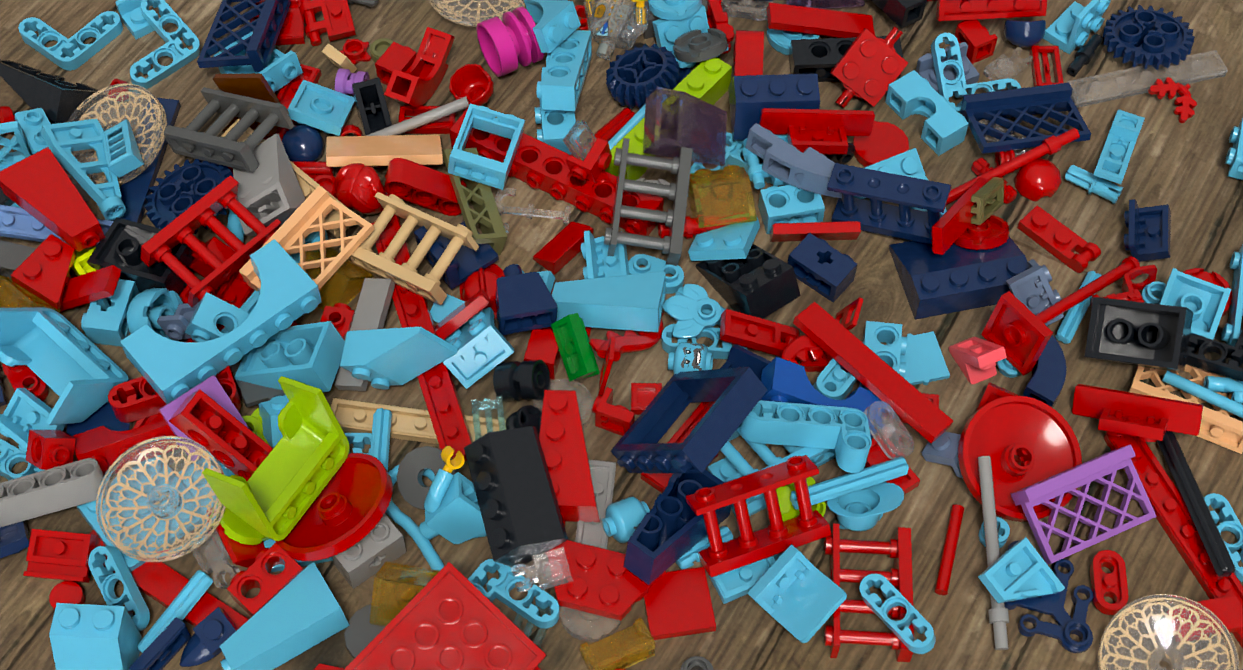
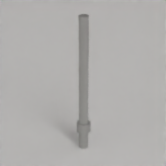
[978,456,1009,650]

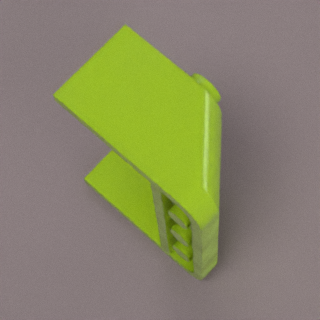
[202,376,349,541]

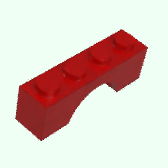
[72,404,180,474]

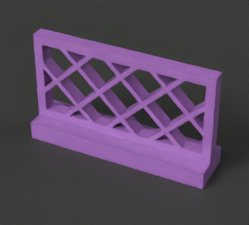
[1011,444,1157,565]

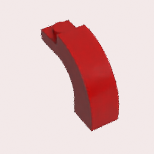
[384,27,455,107]

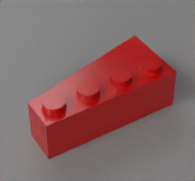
[539,390,600,522]

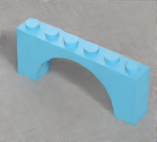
[120,239,322,404]

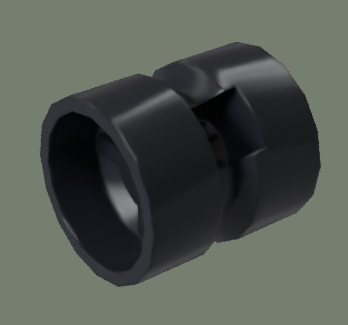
[493,360,550,402]

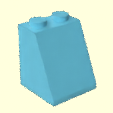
[49,603,143,670]

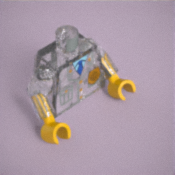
[583,0,651,60]

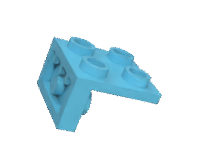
[1043,0,1111,55]
[652,5,729,68]
[443,307,514,389]

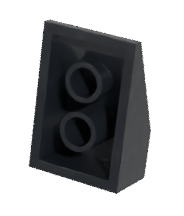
[87,217,195,295]
[1084,297,1193,372]

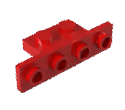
[759,108,875,155]
[1072,384,1203,442]

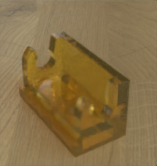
[579,618,655,670]

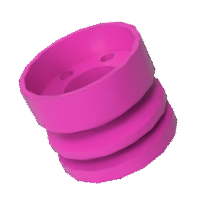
[476,6,544,77]

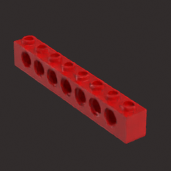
[450,107,664,236]

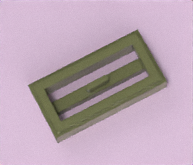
[971,177,1004,225]

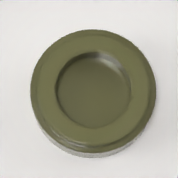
[370,38,394,63]

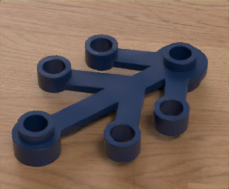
[1004,541,1093,653]

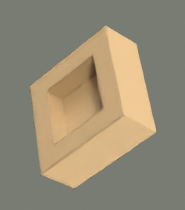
[321,43,357,73]

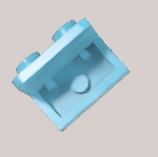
[747,544,847,643]

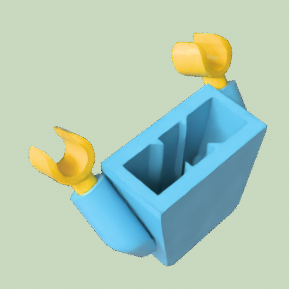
[419,446,487,544]

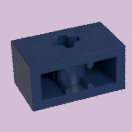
[788,233,857,303]

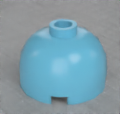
[127,288,183,341]

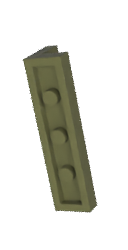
[443,148,508,255]

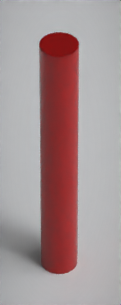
[935,504,964,595]

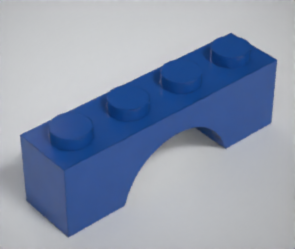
[760,356,886,438]

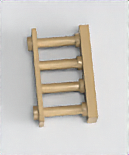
[339,192,479,305]

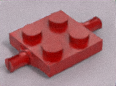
[830,27,909,109]

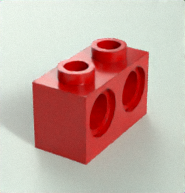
[226,543,303,617]

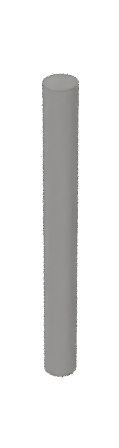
[366,96,469,136]

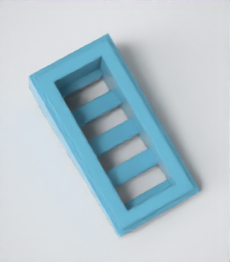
[102,119,144,178]

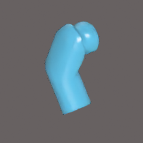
[1203,376,1243,404]

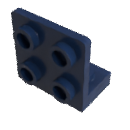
[414,221,499,290]

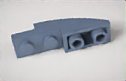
[745,123,842,198]

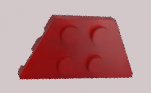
[547,540,666,621]

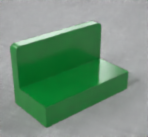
[551,313,600,382]

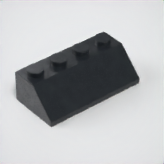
[464,426,568,569]

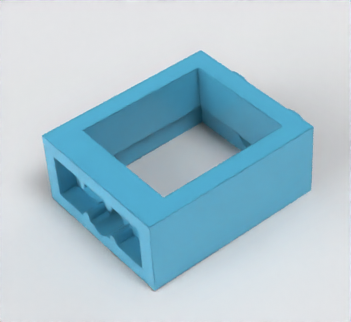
[448,103,525,190]

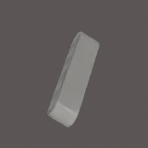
[0,458,110,528]

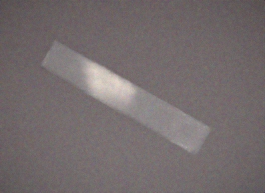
[1065,50,1228,108]

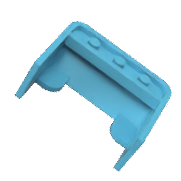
[0,307,129,425]

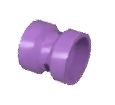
[335,68,369,96]

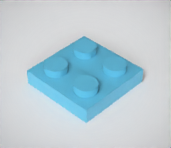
[287,79,355,136]

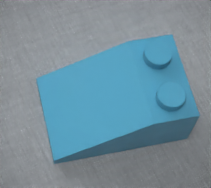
[234,321,345,392]
[340,327,458,390]

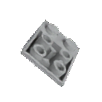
[233,133,306,236]

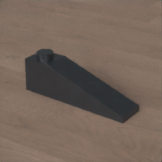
[0,60,106,124]

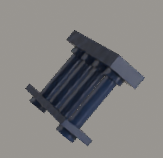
[827,163,951,245]

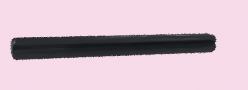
[1157,431,1236,577]

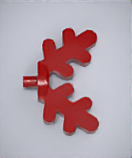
[1148,77,1197,123]

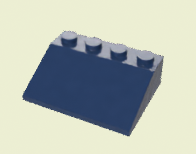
[889,236,1030,320]

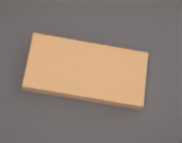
[326,134,443,167]

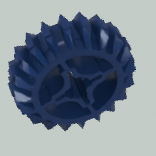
[606,43,680,109]

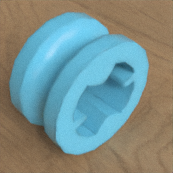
[979,517,1010,548]

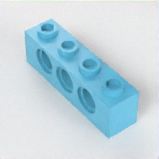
[536,30,592,111]

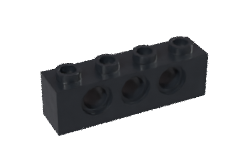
[789,36,903,82]

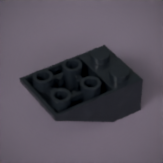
[696,244,801,319]

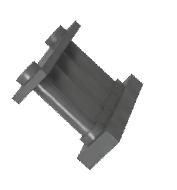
[161,87,294,173]
[604,138,693,266]

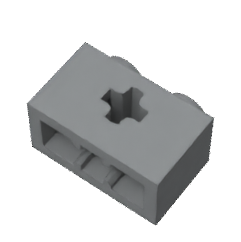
[332,514,406,589]

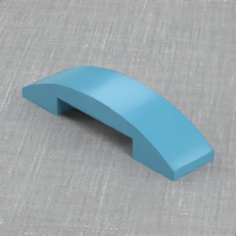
[1093,109,1145,184]

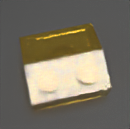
[688,165,757,228]

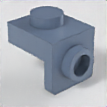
[157,302,199,340]
[922,432,963,478]

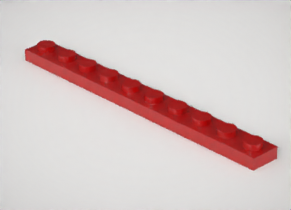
[371,214,473,461]

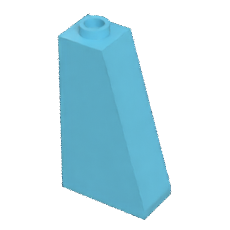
[551,271,666,332]
[220,562,350,670]

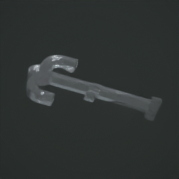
[495,188,571,233]

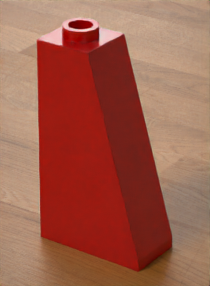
[0,147,105,252]

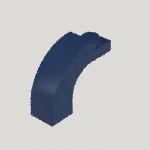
[1023,335,1066,408]

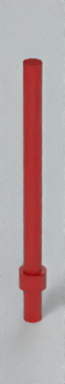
[946,128,1080,205]

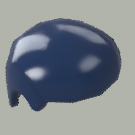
[1004,20,1046,47]
[282,124,325,161]

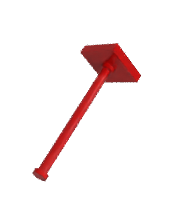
[981,256,1140,376]

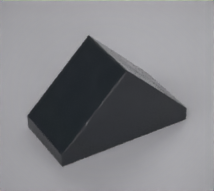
[352,77,392,136]

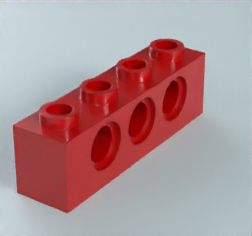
[169,389,273,481]

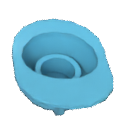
[827,482,904,531]

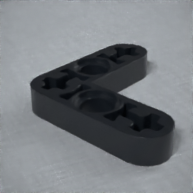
[1186,330,1243,381]

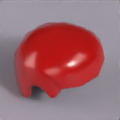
[449,64,494,106]
[1014,158,1062,202]

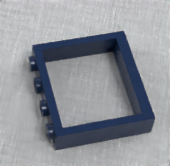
[611,367,768,473]

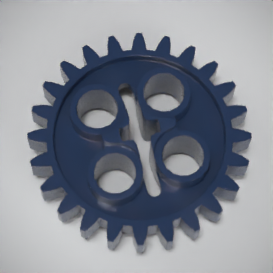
[1102,5,1195,70]
[144,159,234,234]

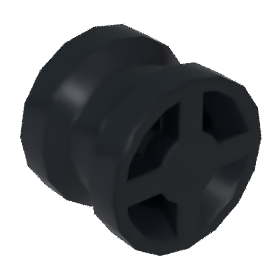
[505,405,542,434]

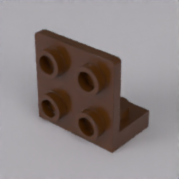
[213,73,281,137]

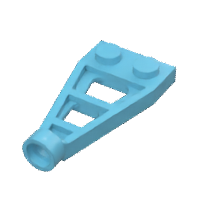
[41,119,126,220]

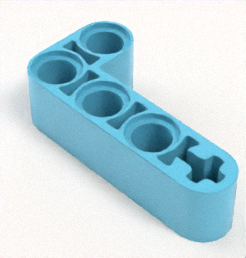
[740,400,872,473]

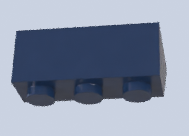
[728,74,820,141]

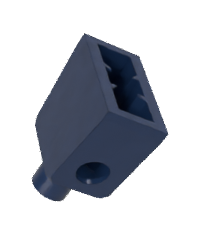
[495,264,558,335]

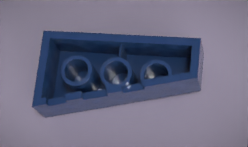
[623,469,732,585]

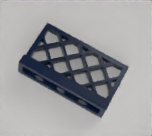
[197,0,291,72]
[960,82,1091,154]

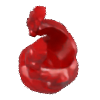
[334,163,390,215]

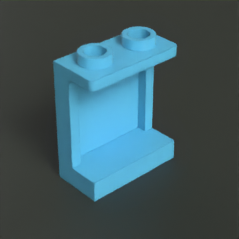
[213,32,303,93]

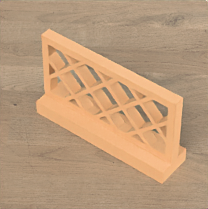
[239,186,375,291]
[1128,364,1243,454]

